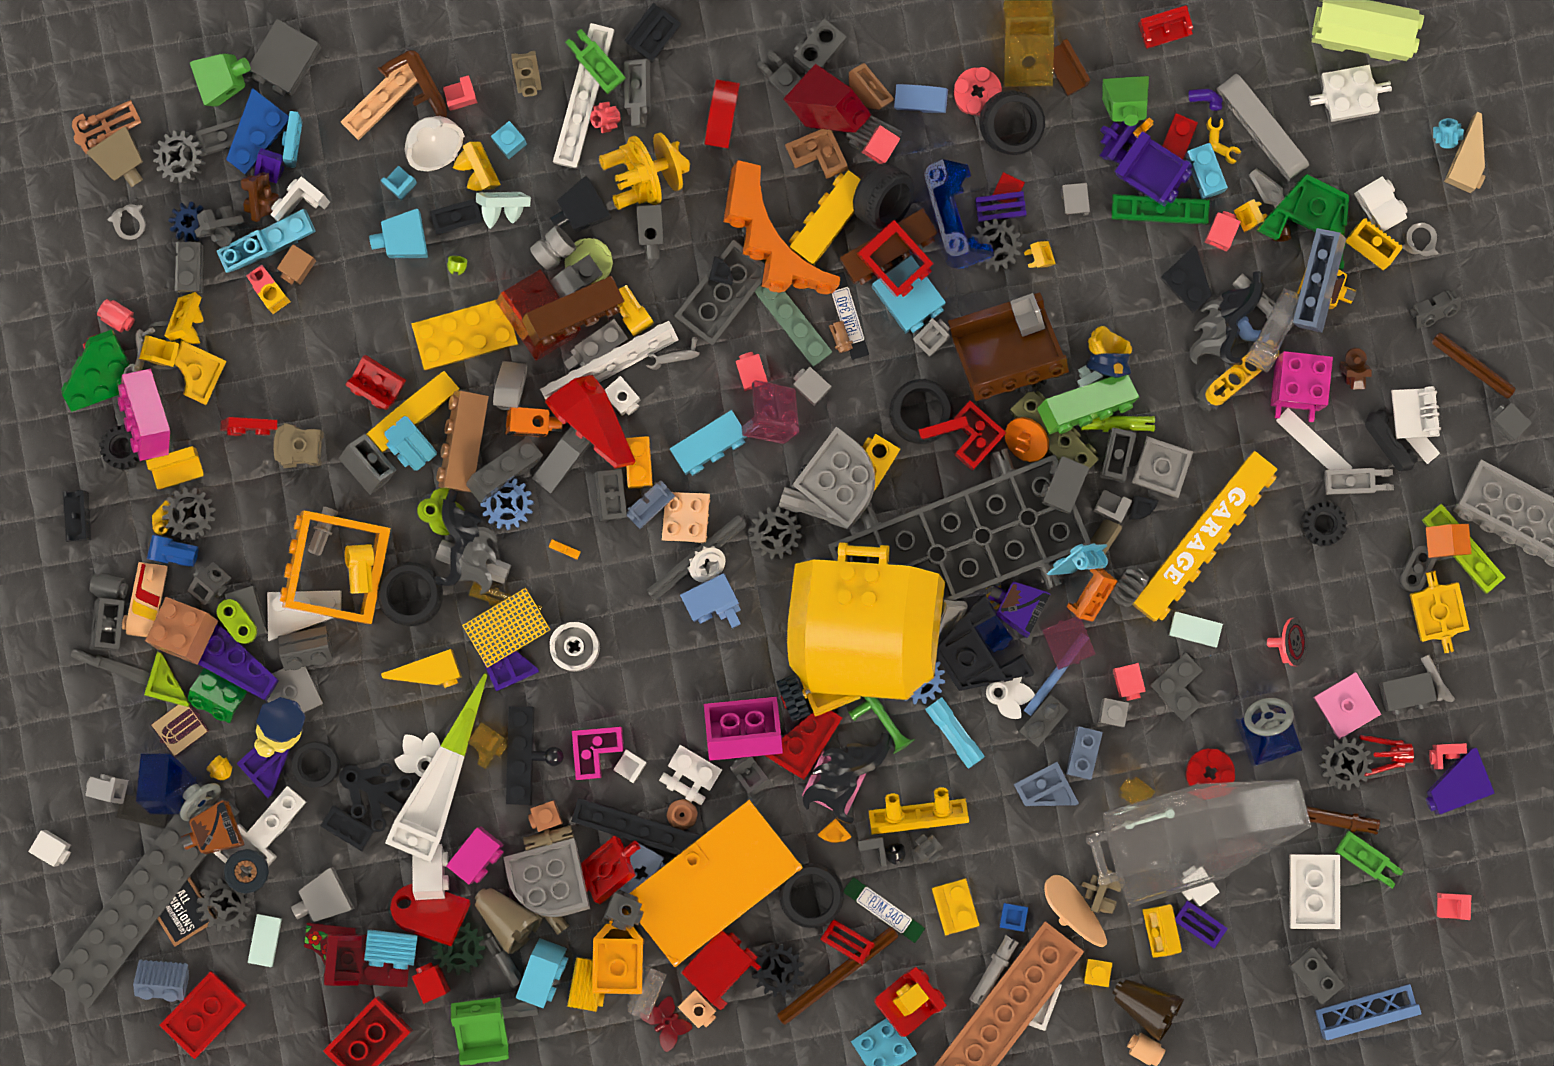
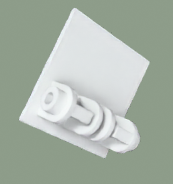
[1391,386,1441,439]

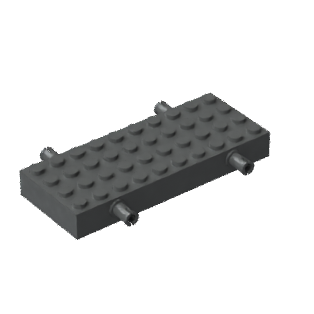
[828,448,1091,601]

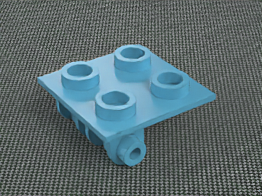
[1047,543,1108,575]
[851,1018,917,1066]

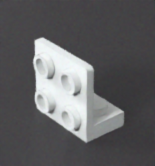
[271,177,330,222]

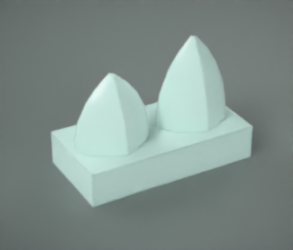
[476,192,531,229]

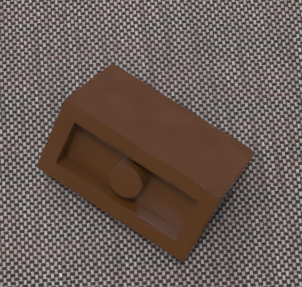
[1043,38,1090,97]

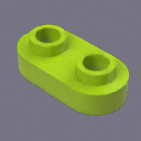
[217,599,257,644]

